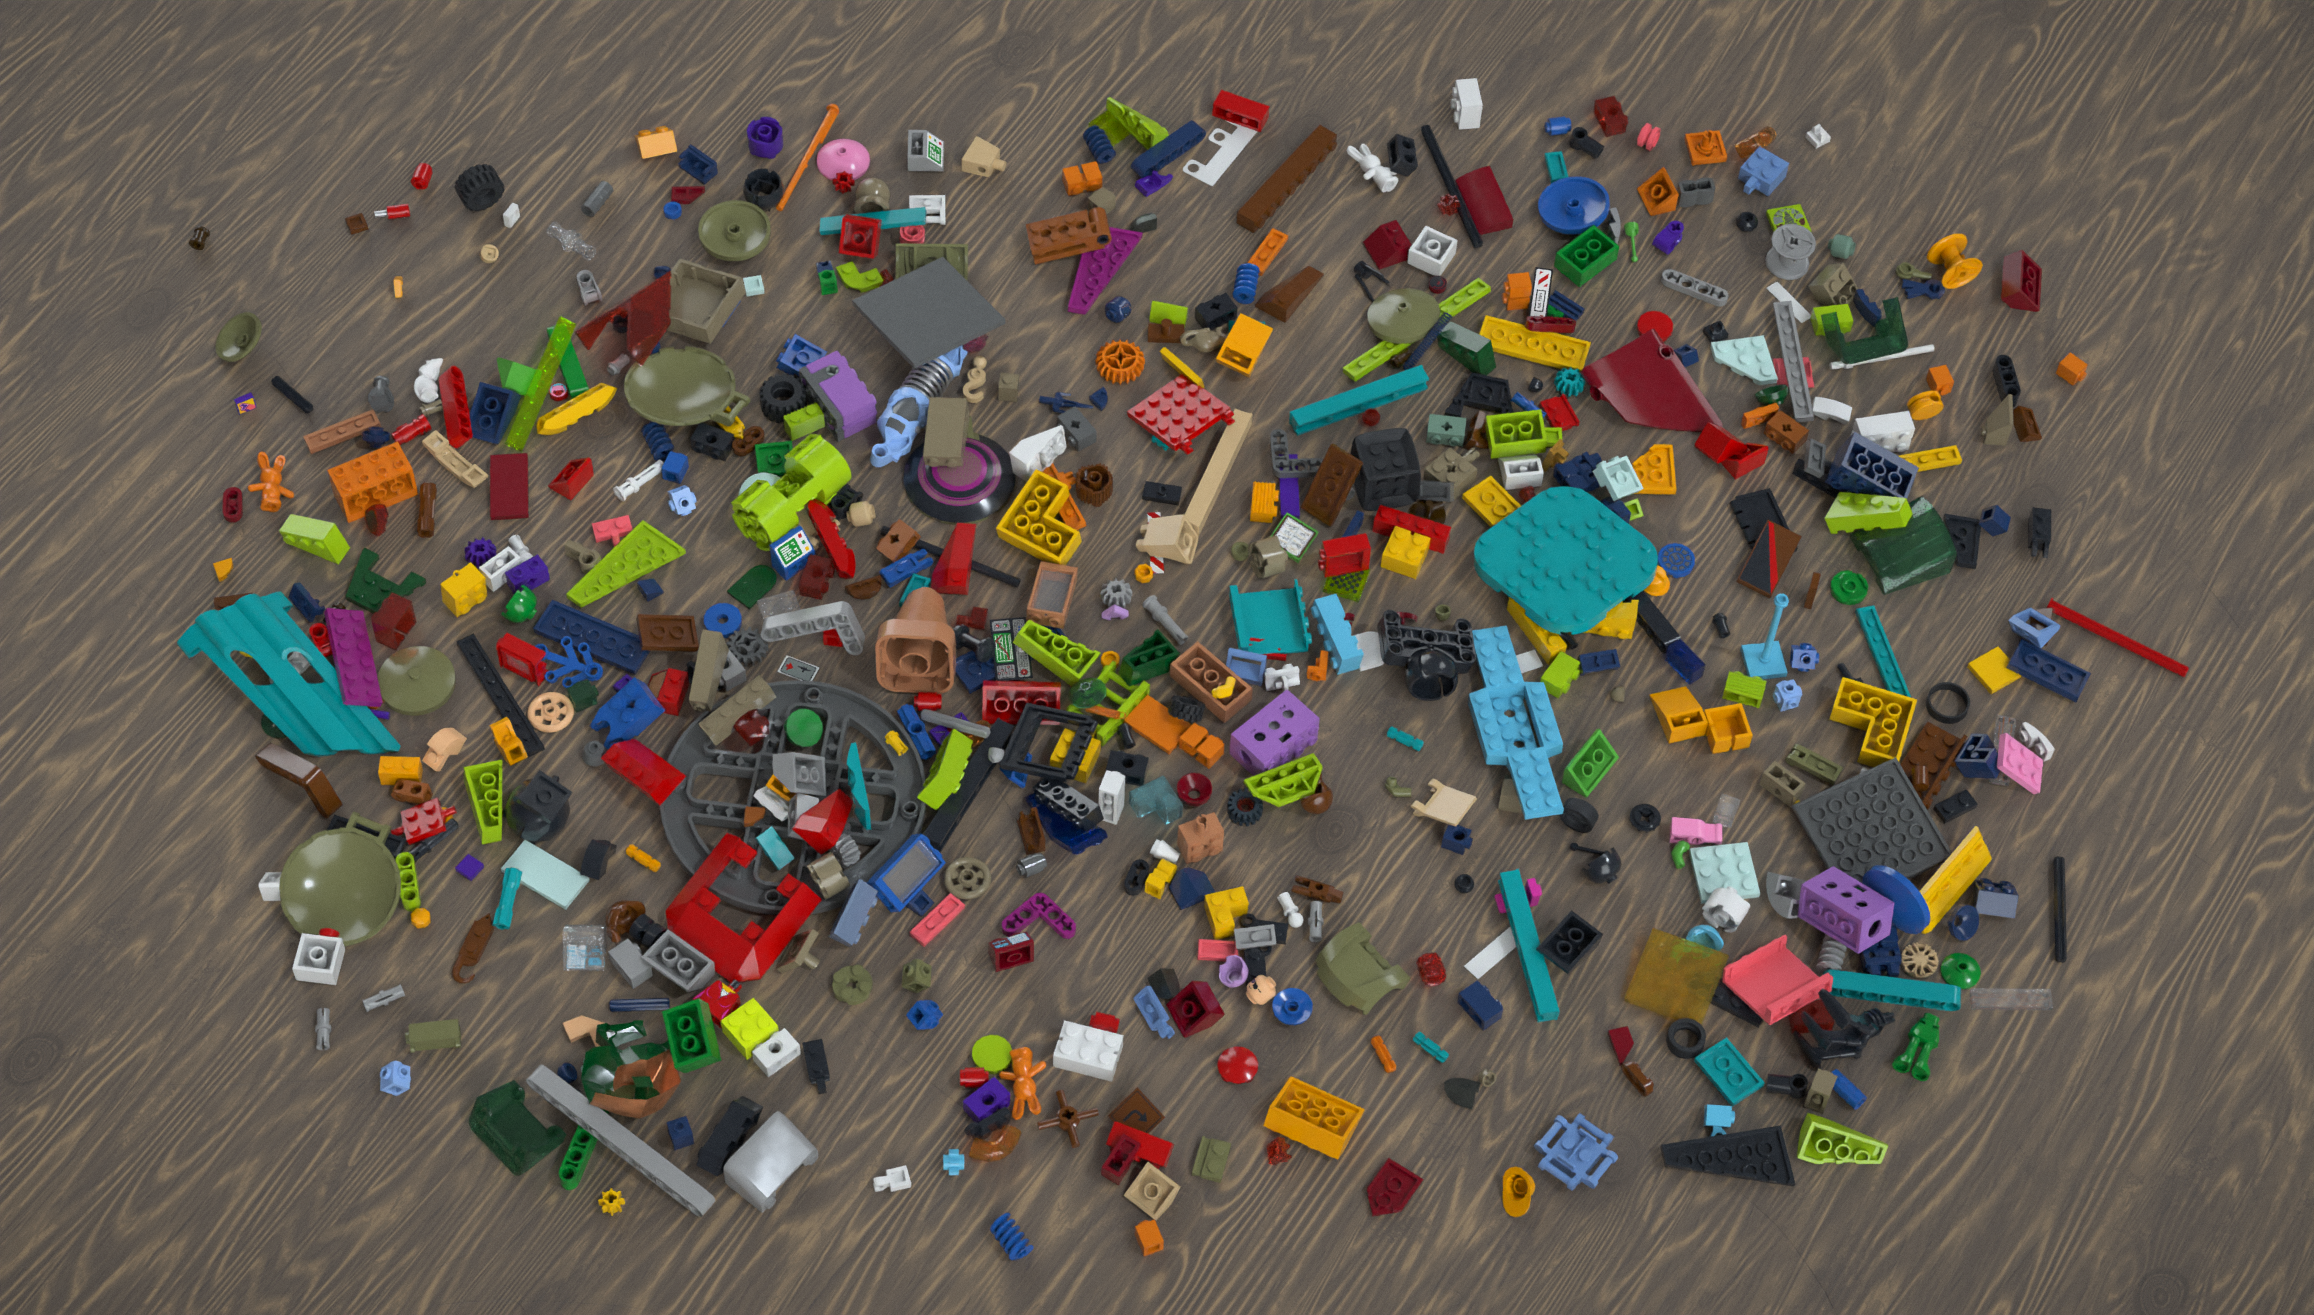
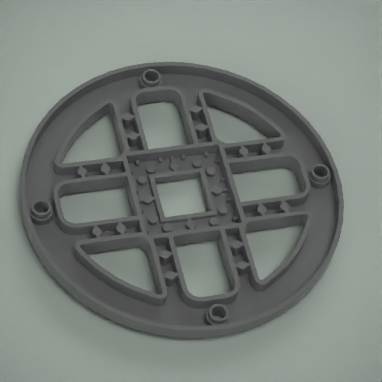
[660,680,926,915]

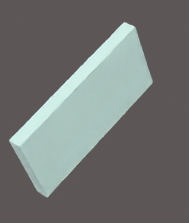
[501,840,590,910]

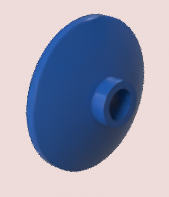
[1272,988,1313,1025]

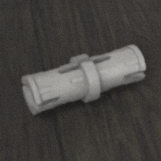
[1308,901,1324,942]
[362,984,405,1012]
[315,1008,331,1050]

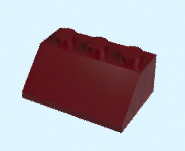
[2001,250,2042,312]

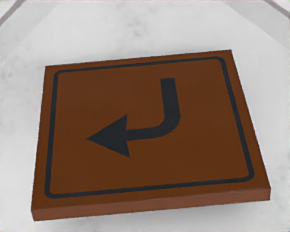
[1108,1087,1166,1134]

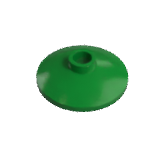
[1940,953,1981,989]

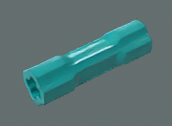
[492,867,522,930]

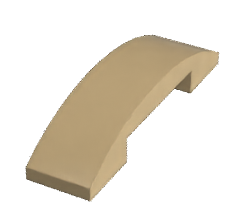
[422,430,488,488]

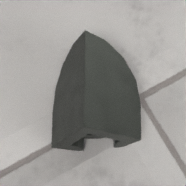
[1129,212,1157,233]
[1147,968,1180,999]
[1444,1078,1481,1109]

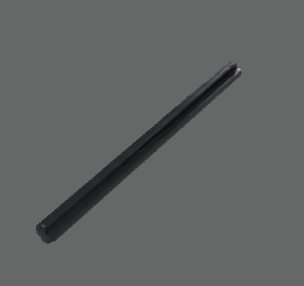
[1421,124,1483,248]

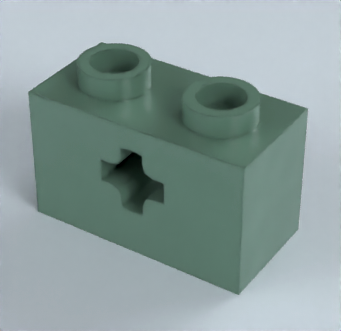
[1426,414,1466,447]

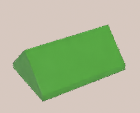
[1562,729,1619,797]

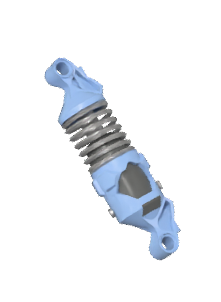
[870,345,968,467]

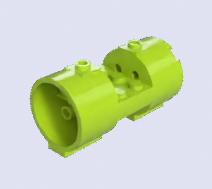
[731,434,852,551]

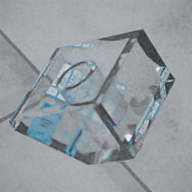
[563,925,606,970]

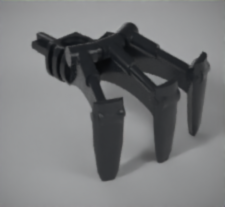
[1793,989,1895,1070]

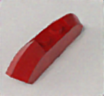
[807,499,856,579]

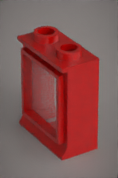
[496,633,549,687]

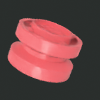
[1637,123,1661,151]
[900,225,925,244]

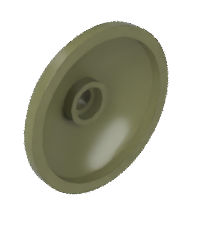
[216,312,262,362]

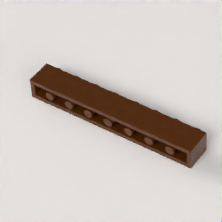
[1237,125,1337,233]

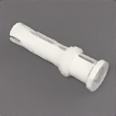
[613,460,664,502]

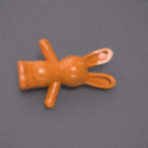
[248,452,294,512]
[999,1047,1046,1120]

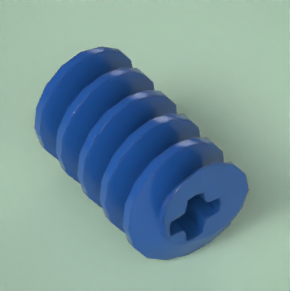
[1232,263,1260,304]
[990,1213,1033,1260]

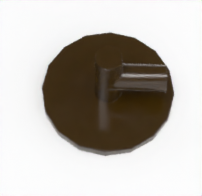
[1409,500,1446,524]

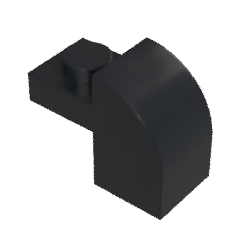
[580,839,617,880]

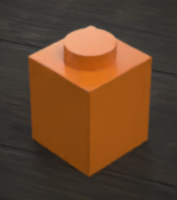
[2056,352,2088,385]
[1926,365,1954,395]
[1135,1219,1164,1256]

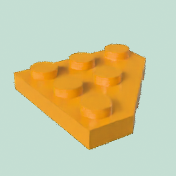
[1632,444,1676,494]

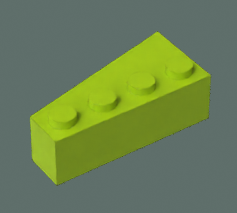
[1825,492,1913,534]
[917,729,973,810]
[463,760,502,845]

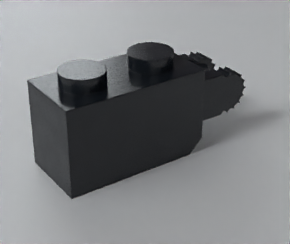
[2028,507,2051,558]

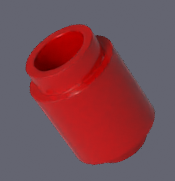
[411,163,433,190]
[914,692,942,711]
[1089,1012,1120,1034]
[960,1067,989,1088]

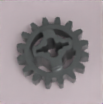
[727,627,769,667]

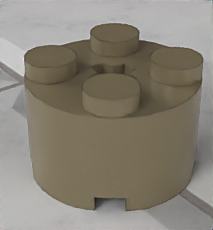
[1248,536,1288,578]
[807,852,850,900]

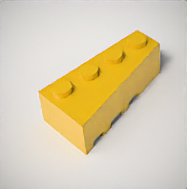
[1583,600,1639,639]

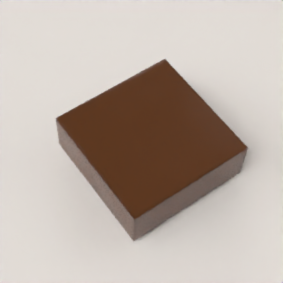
[345,213,369,235]

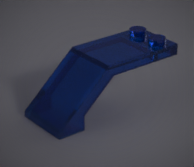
[1024,792,1108,855]

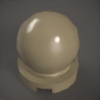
[854,177,891,214]

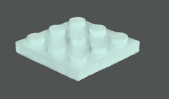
[1689,842,1760,904]

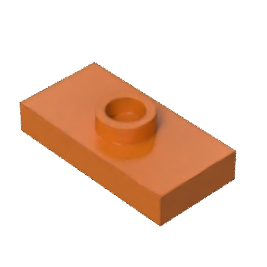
[1741,403,1779,429]

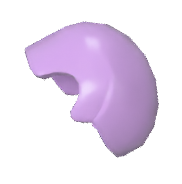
[1219,955,1249,988]

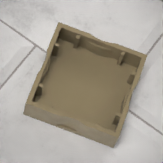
[644,259,746,344]

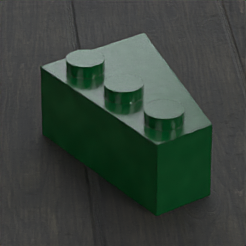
[1437,321,1496,375]
[1119,629,1180,687]

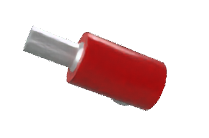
[374,203,410,219]

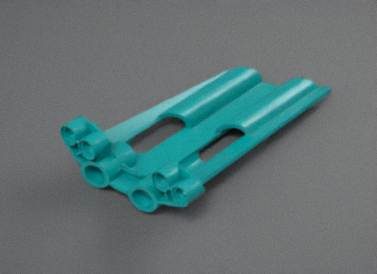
[177,591,401,756]

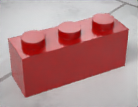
[1212,90,1270,132]
[1106,1121,1174,1169]

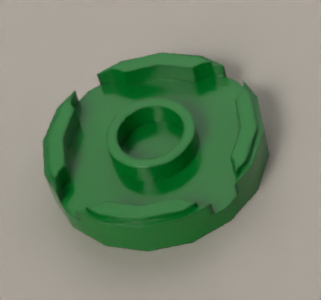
[1830,570,1868,605]
[784,709,823,748]

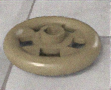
[944,857,991,900]

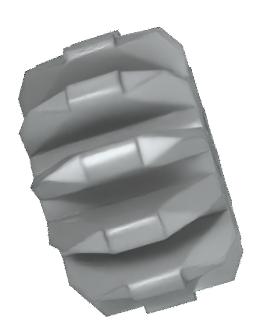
[1100,577,1132,608]
[829,833,860,869]

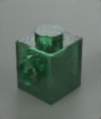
[567,679,599,713]

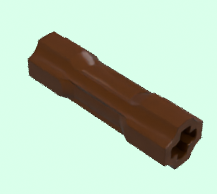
[417,482,437,538]

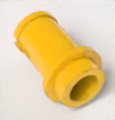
[885,731,908,756]

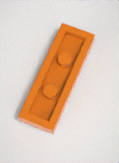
[1248,228,1288,276]

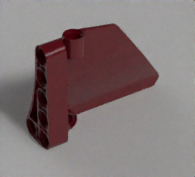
[1580,329,1723,432]

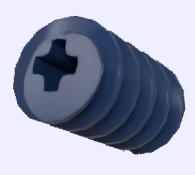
[1083,125,1116,164]
[641,422,674,461]

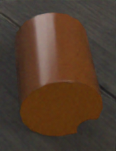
[1911,766,1929,792]

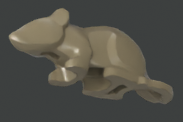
[1180,327,1230,352]

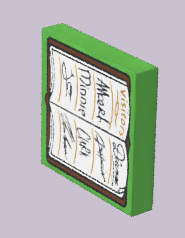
[1270,513,1319,563]

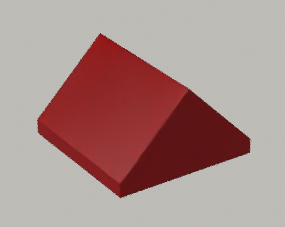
[1695,422,1747,464]
[1720,442,1768,480]
[548,457,594,500]

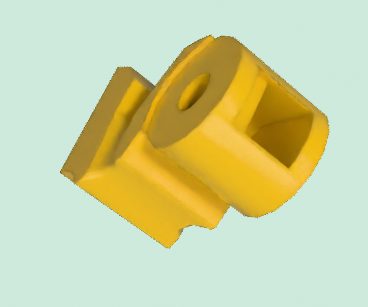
[1144,859,1177,899]

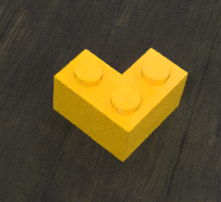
[1204,886,1249,940]

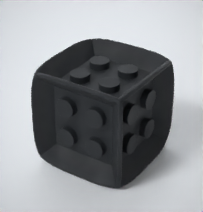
[1351,428,1421,511]

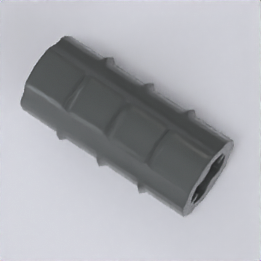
[581,181,614,217]

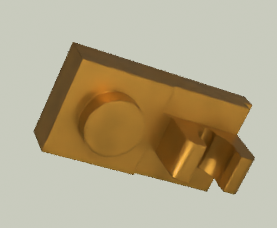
[1542,439,1569,472]

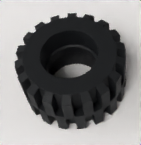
[455,164,505,211]
[759,373,807,424]

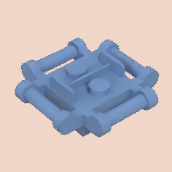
[1534,1113,1618,1191]

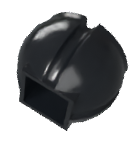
[743,168,784,212]

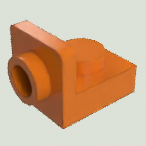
[1307,650,1328,681]

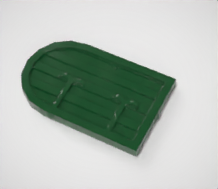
[727,565,777,610]

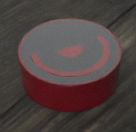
[1429,276,1447,294]

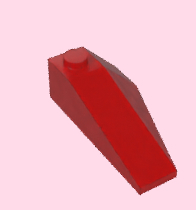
[930,523,976,595]
[792,789,853,855]

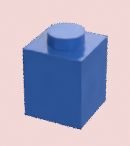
[661,451,689,484]

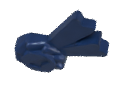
[1901,279,1945,299]

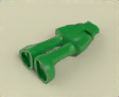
[1892,1013,1940,1081]

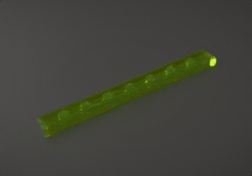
[505,316,576,452]

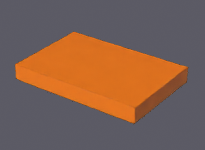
[1123,694,1192,755]

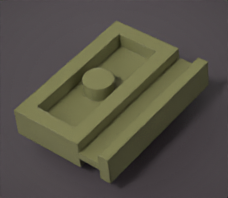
[1192,1136,1231,1183]

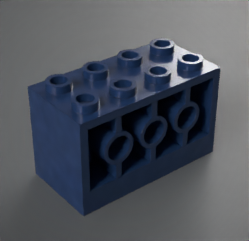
[1825,432,1919,499]

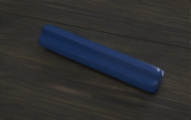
[609,998,670,1012]

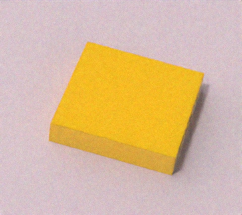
[1967,646,2021,694]

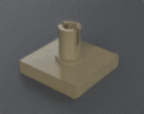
[776,929,820,973]

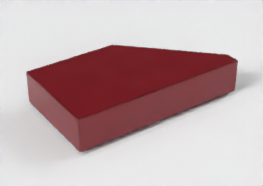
[671,186,705,204]
[1608,1026,1634,1066]

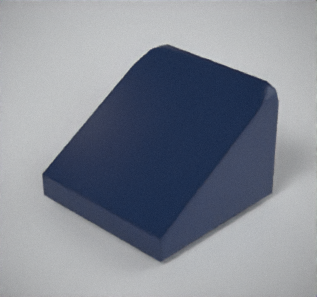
[1674,344,1699,367]
[637,578,664,602]
[906,889,934,917]

